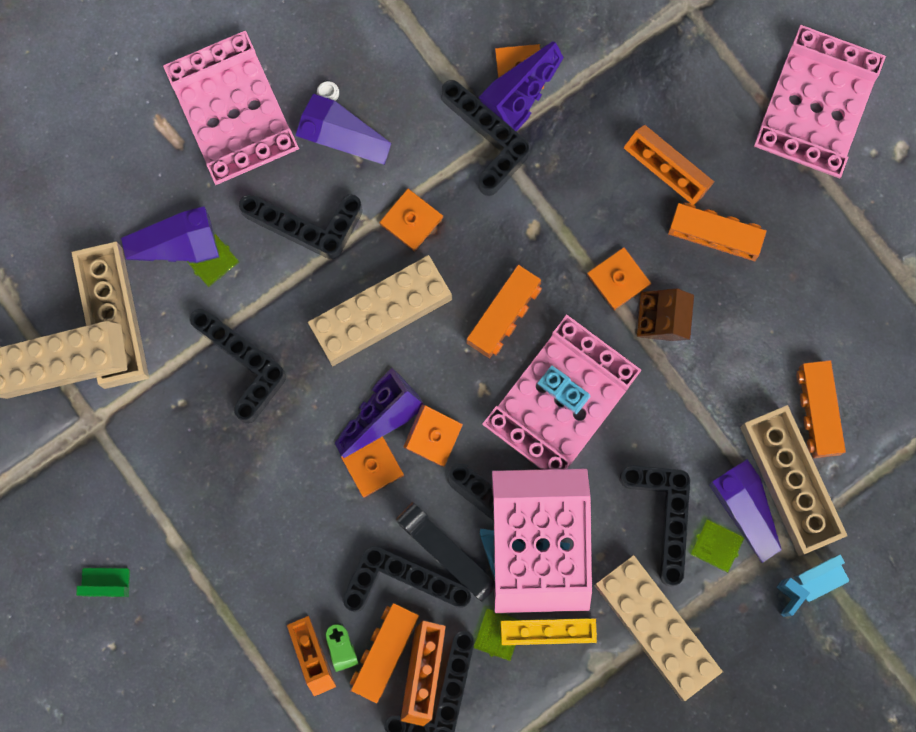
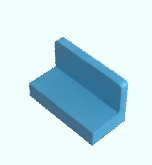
[776,578,810,617]

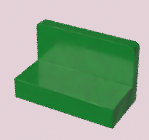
[76,568,130,597]

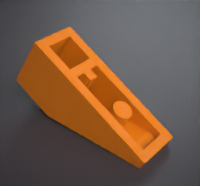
[287,616,336,696]

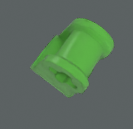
[326,624,359,672]

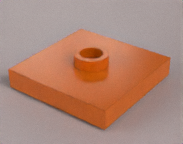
[495,44,544,89]
[379,189,443,252]
[587,248,651,311]
[403,405,463,467]
[341,436,404,498]

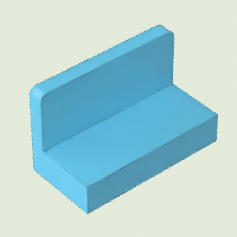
[794,554,849,602]

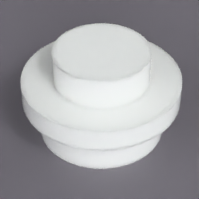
[317,81,339,101]

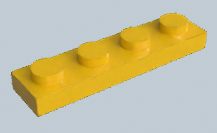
[500,619,597,645]

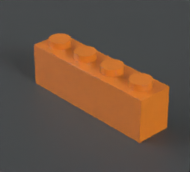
[624,125,714,205]
[668,203,767,261]
[467,265,542,359]
[796,360,846,458]
[350,603,420,703]
[400,621,446,726]

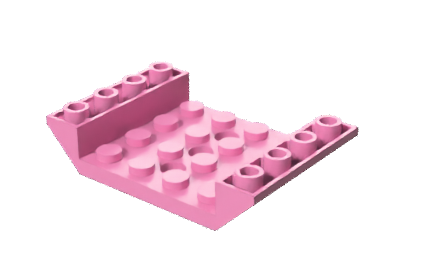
[754,25,886,178]
[163,30,299,185]
[482,315,641,470]
[492,469,592,613]

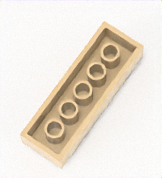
[72,242,149,389]
[308,255,452,367]
[0,321,127,399]
[740,405,848,556]
[594,555,723,701]

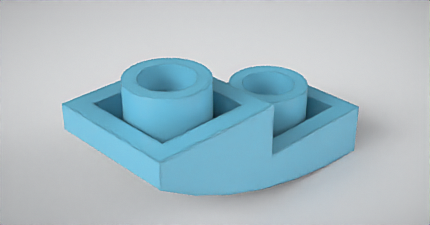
[538,365,591,415]

